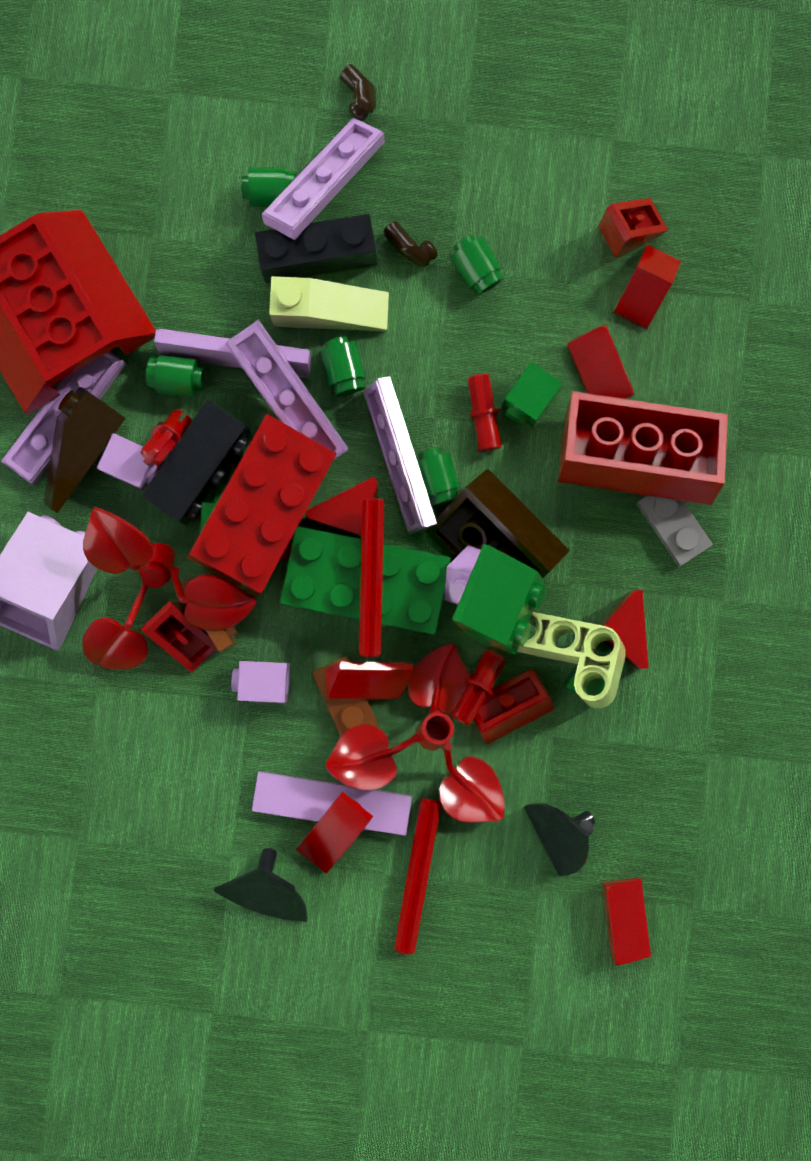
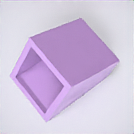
[0,512,97,651]

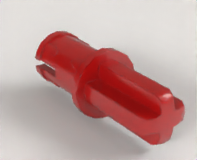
[468,374,502,452]
[140,409,192,466]
[451,650,507,726]

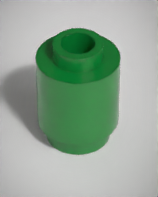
[241,167,296,207]
[451,234,504,295]
[320,337,366,397]
[146,355,205,398]
[417,447,460,506]

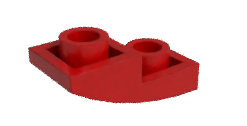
[296,792,373,874]

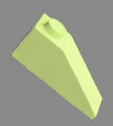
[269,276,389,332]

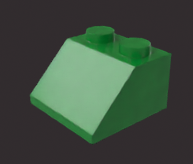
[452,544,546,655]

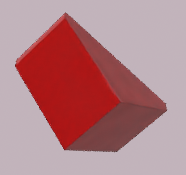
[598,198,669,259]
[613,244,681,330]
[305,476,379,539]
[600,590,649,669]
[141,601,217,673]

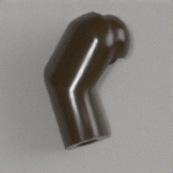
[340,64,376,121]
[384,221,438,267]

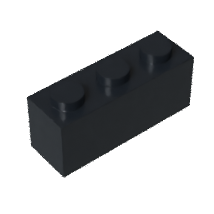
[255,214,377,283]
[141,400,251,526]

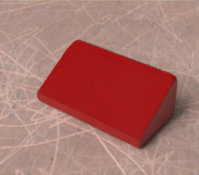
[567,324,634,400]
[326,662,414,699]
[473,668,554,744]
[602,877,651,966]

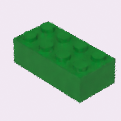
[280,527,451,636]

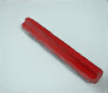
[359,498,384,657]
[394,798,441,955]

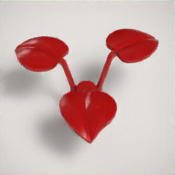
[82,507,256,670]
[326,644,505,823]

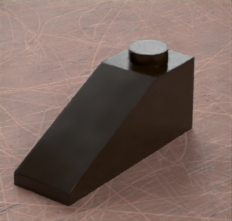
[44,386,126,513]

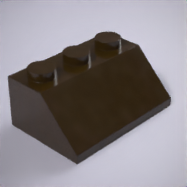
[425,468,570,578]

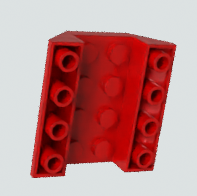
[0,209,156,415]

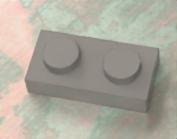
[636,496,713,567]

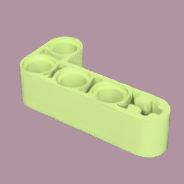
[517,612,626,708]

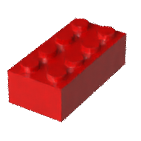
[557,391,728,505]
[187,414,337,596]

